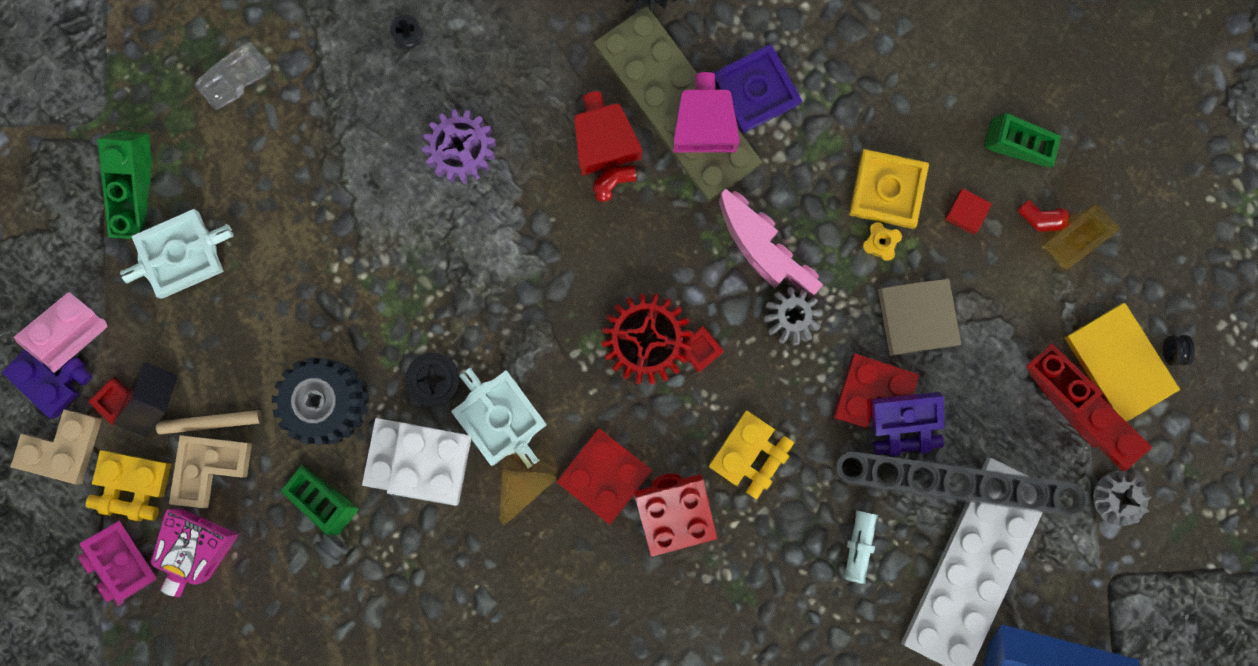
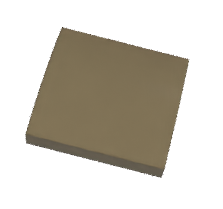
[878,279,961,356]

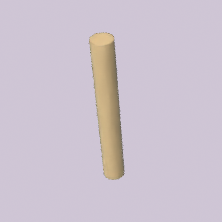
[156,410,262,435]

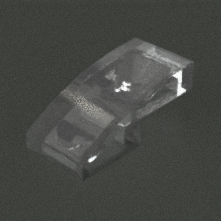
[195,41,271,110]

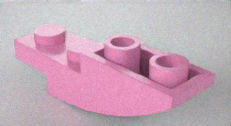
[719,189,823,299]

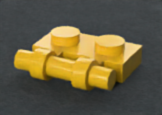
[708,410,794,500]
[86,451,172,522]

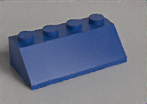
[984,624,1140,666]

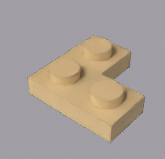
[10,410,102,485]
[169,435,252,508]

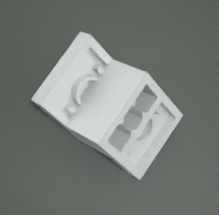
[362,418,472,506]

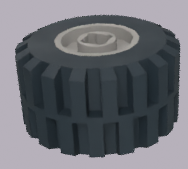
[272,357,369,445]

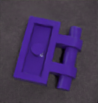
[2,349,93,419]
[871,392,945,457]

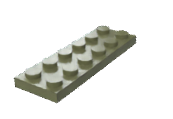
[594,6,763,203]

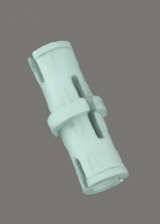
[843,510,878,584]

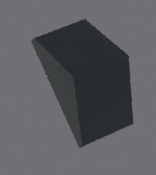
[113,361,178,437]

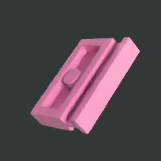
[14,292,108,373]

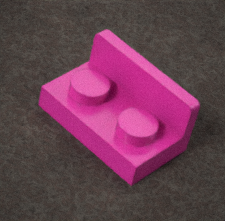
[77,521,157,606]

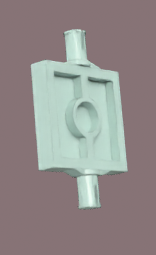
[120,209,234,299]
[451,368,547,469]

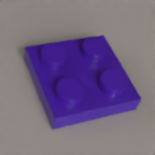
[714,44,802,134]

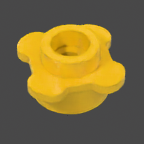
[863,222,902,261]

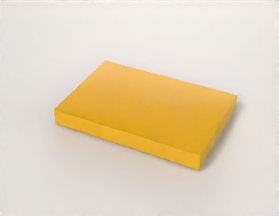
[1064,303,1180,422]

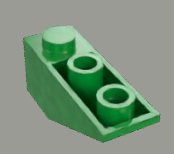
[97,131,152,239]

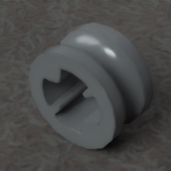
[313,533,349,564]

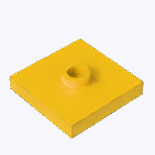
[849,149,929,229]

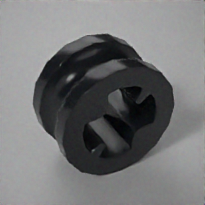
[390,15,422,49]
[1163,335,1195,366]

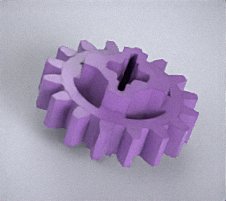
[422,110,496,184]

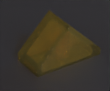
[1042,203,1120,271]
[499,470,558,525]

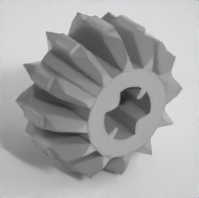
[764,287,822,345]

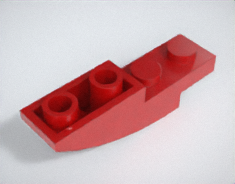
[1026,344,1152,472]

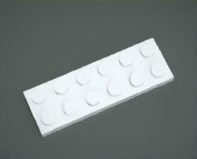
[901,458,1042,666]

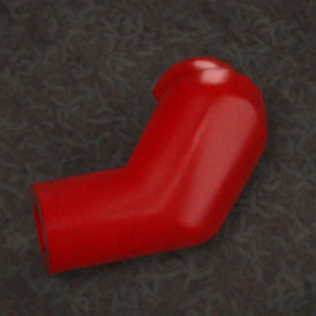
[592,165,636,202]
[1016,199,1070,232]

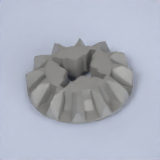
[1093,471,1152,526]

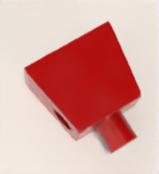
[574,91,642,176]

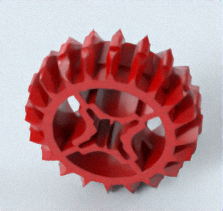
[601,293,693,385]

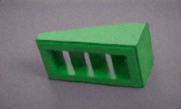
[984,112,1061,168]
[280,464,358,535]

